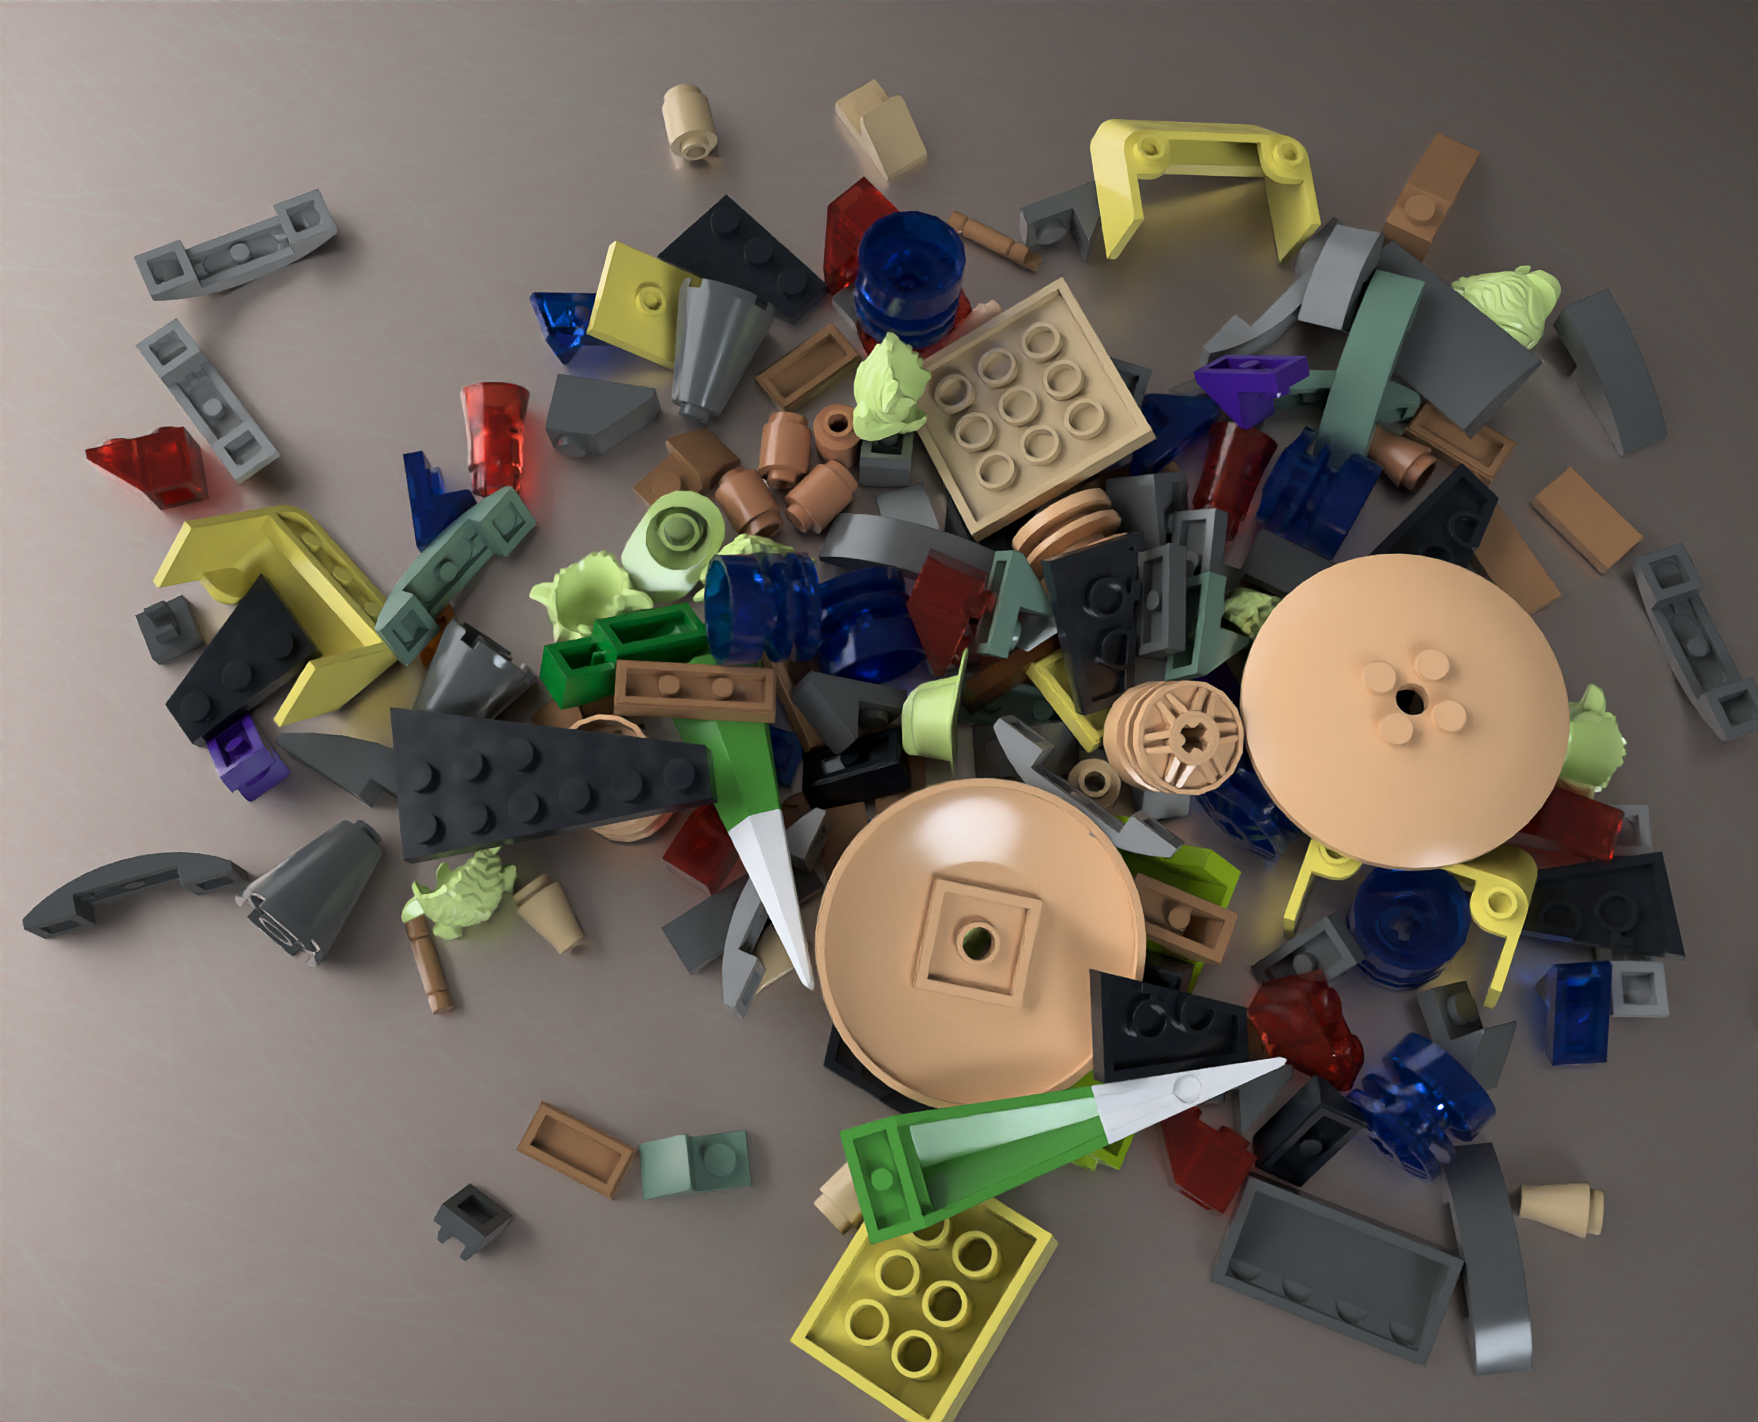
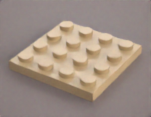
[917,277,1156,543]

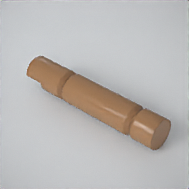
[946,210,1043,272]
[400,910,453,1015]

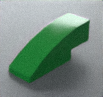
[539,602,711,710]

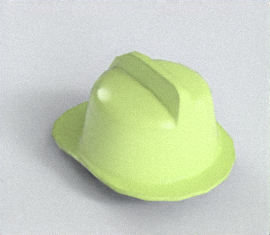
[621,491,725,603]
[901,648,968,774]

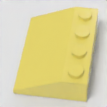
[790,1198,1059,1422]

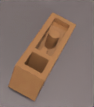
[1381,132,1481,263]

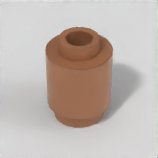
[813,404,862,469]
[758,411,812,490]
[784,460,858,533]
[714,467,784,538]

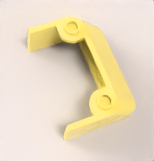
[1090,119,1321,263]
[153,505,398,727]
[1283,839,1537,1010]

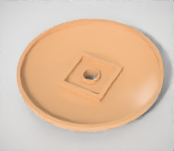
[1240,554,1570,871]
[815,778,1146,1109]

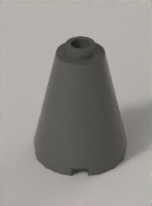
[672,278,777,423]
[411,617,538,720]
[235,820,383,967]

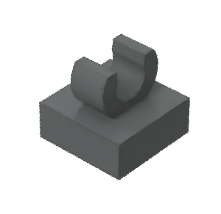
[135,595,206,665]
[433,1183,513,1261]

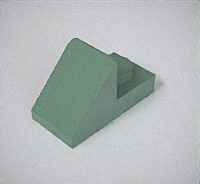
[971,550,1054,659]
[1164,571,1251,682]
[639,1130,753,1200]

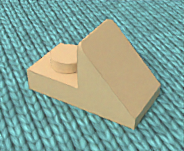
[835,79,927,181]

